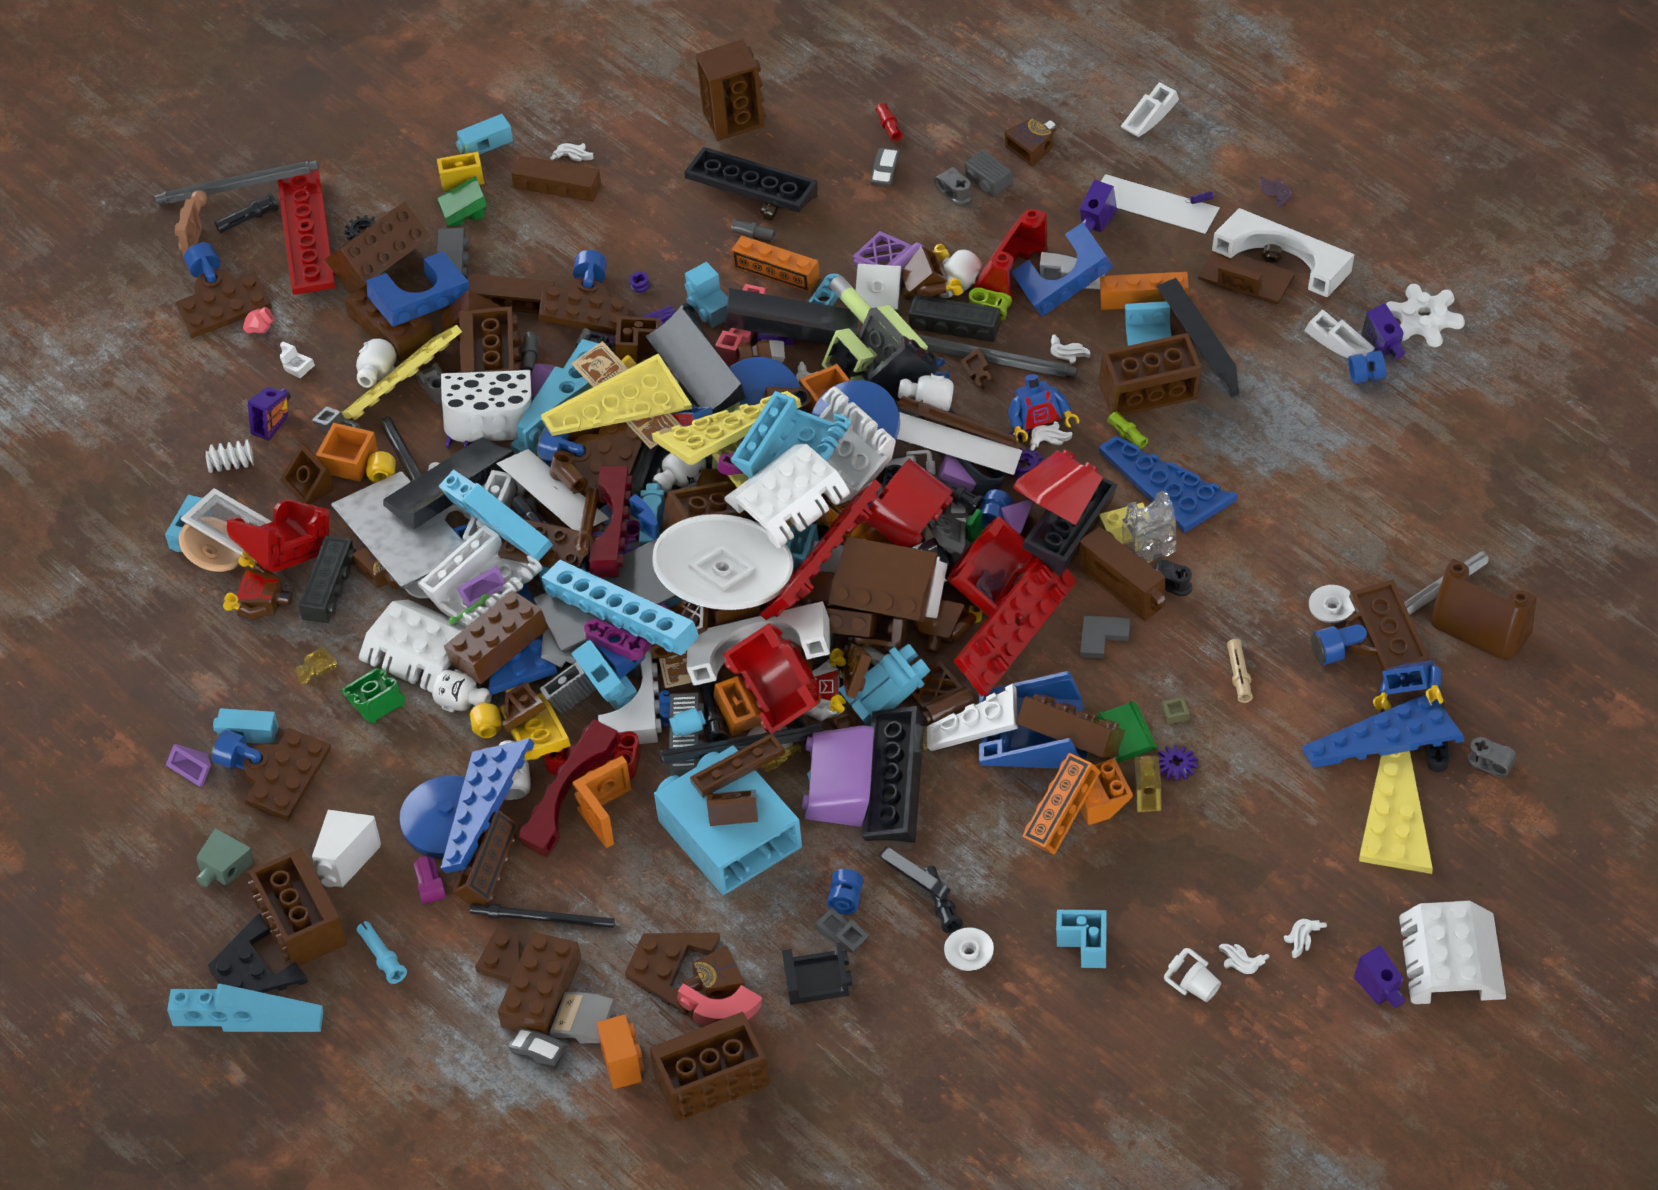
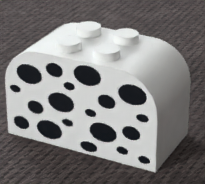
[441,370,532,442]

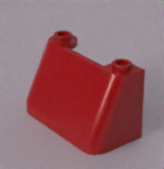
[973,209,1048,301]
[1013,449,1103,525]
[227,499,329,572]

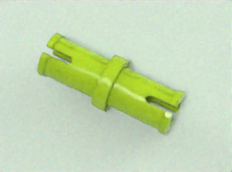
[1107,411,1148,450]

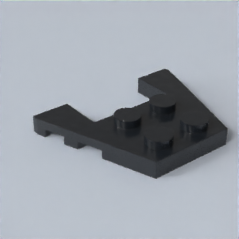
[208,913,308,993]

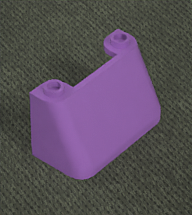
[801,725,874,827]

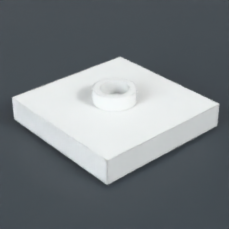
[856,264,902,310]

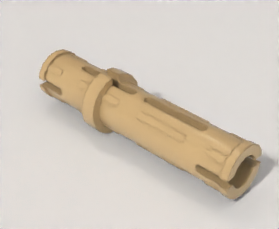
[1227,639,1253,703]

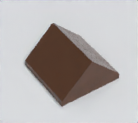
[280,443,334,504]
[707,789,758,826]

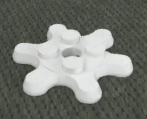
[1386,284,1465,347]

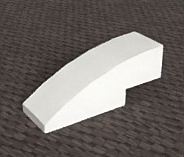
[1121,82,1179,137]
[1040,252,1105,289]
[1304,309,1375,358]

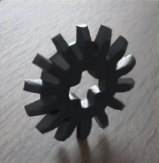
[344,215,376,240]

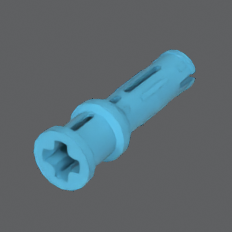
[357,921,407,984]

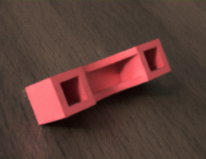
[715,284,766,367]

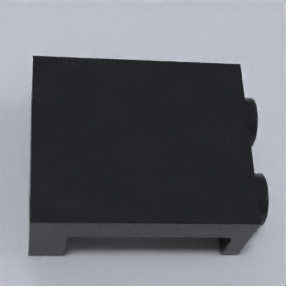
[867,336,938,402]
[782,942,853,1005]

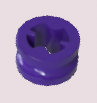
[629,272,650,293]

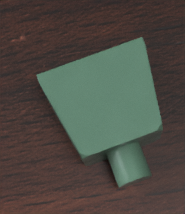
[196,828,255,887]

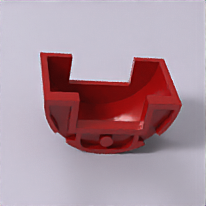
[865,458,953,548]
[947,516,1037,617]
[723,623,821,734]

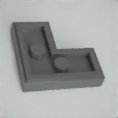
[1080,616,1130,659]

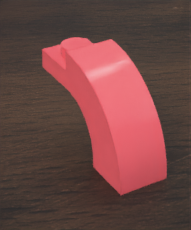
[677,983,762,1026]

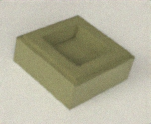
[1161,697,1190,725]

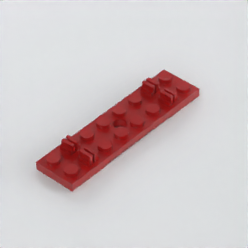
[278,170,336,295]
[760,479,882,621]
[954,557,1077,697]

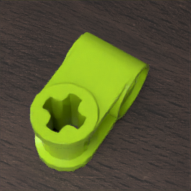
[969,288,1012,321]

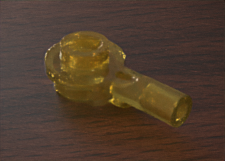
[760,743,802,772]

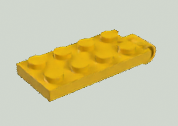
[499,683,571,761]

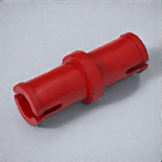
[875,102,903,141]

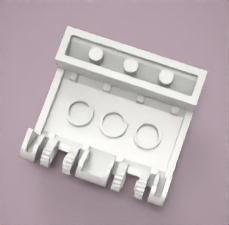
[819,387,896,505]
[725,444,851,548]
[418,525,543,628]
[359,600,465,693]
[1399,901,1506,1004]

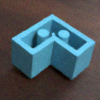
[684,262,728,328]
[1056,910,1107,968]

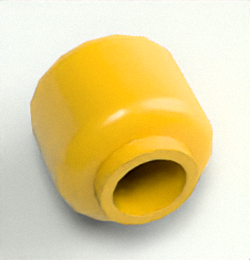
[366,451,396,483]
[470,702,502,738]

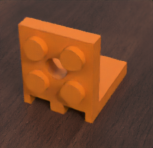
[572,756,632,848]

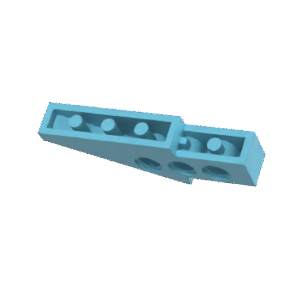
[517,339,599,443]
[439,470,553,561]
[167,984,324,1032]

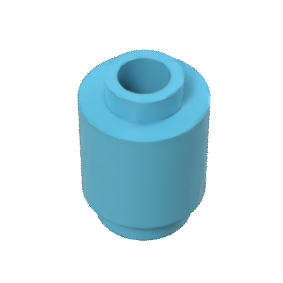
[669,708,706,737]

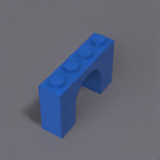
[1011,222,1114,317]
[367,251,469,327]

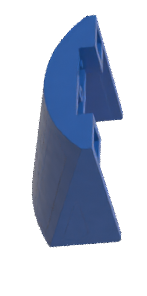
[979,671,1087,768]

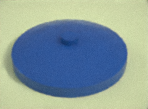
[729,357,803,411]
[812,380,900,440]
[400,776,465,859]

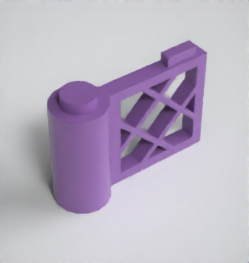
[853,231,924,285]

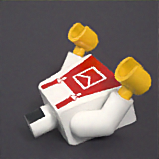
[804,648,846,721]

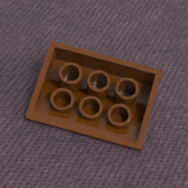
[828,536,938,622]

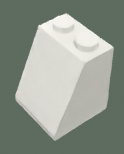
[312,810,381,887]

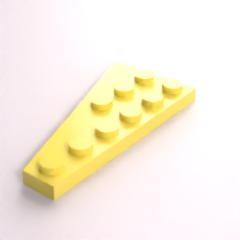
[342,325,462,420]
[541,354,692,436]
[651,391,801,465]
[1359,751,1433,874]

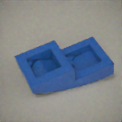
[629,494,660,540]

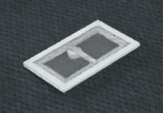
[181,488,272,562]

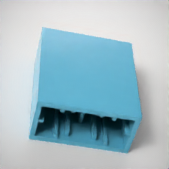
[654,745,802,896]

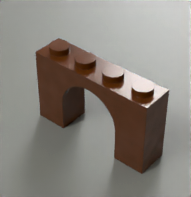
[785,600,882,637]

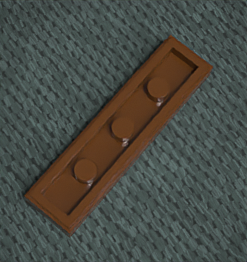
[690,733,785,798]

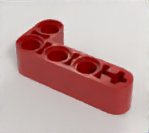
[544,731,641,780]

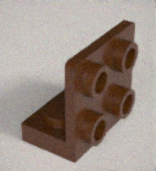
[854,617,909,650]

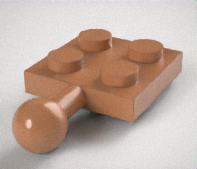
[175,190,208,257]

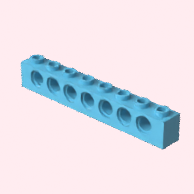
[542,560,699,655]

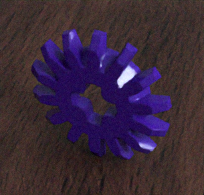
[1010,448,1043,479]
[1155,745,1198,781]

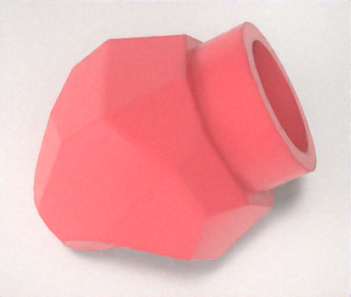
[243,307,275,334]

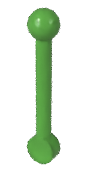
[449,594,490,625]

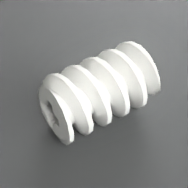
[206,439,254,473]

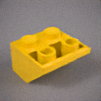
[437,152,484,191]

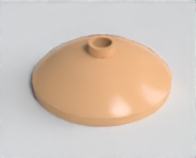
[179,517,244,572]

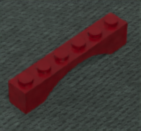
[589,466,633,577]
[519,719,621,857]

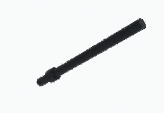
[470,904,615,928]

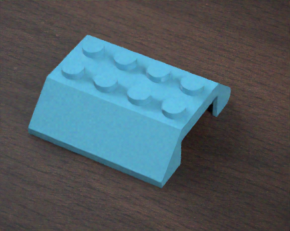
[731,391,852,478]

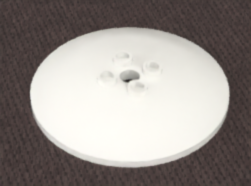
[652,514,793,610]

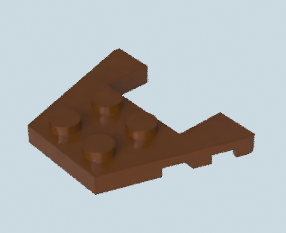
[625,932,720,1016]

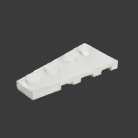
[927,684,1018,751]

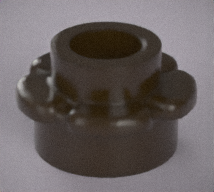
[760,202,778,221]
[1261,244,1282,263]

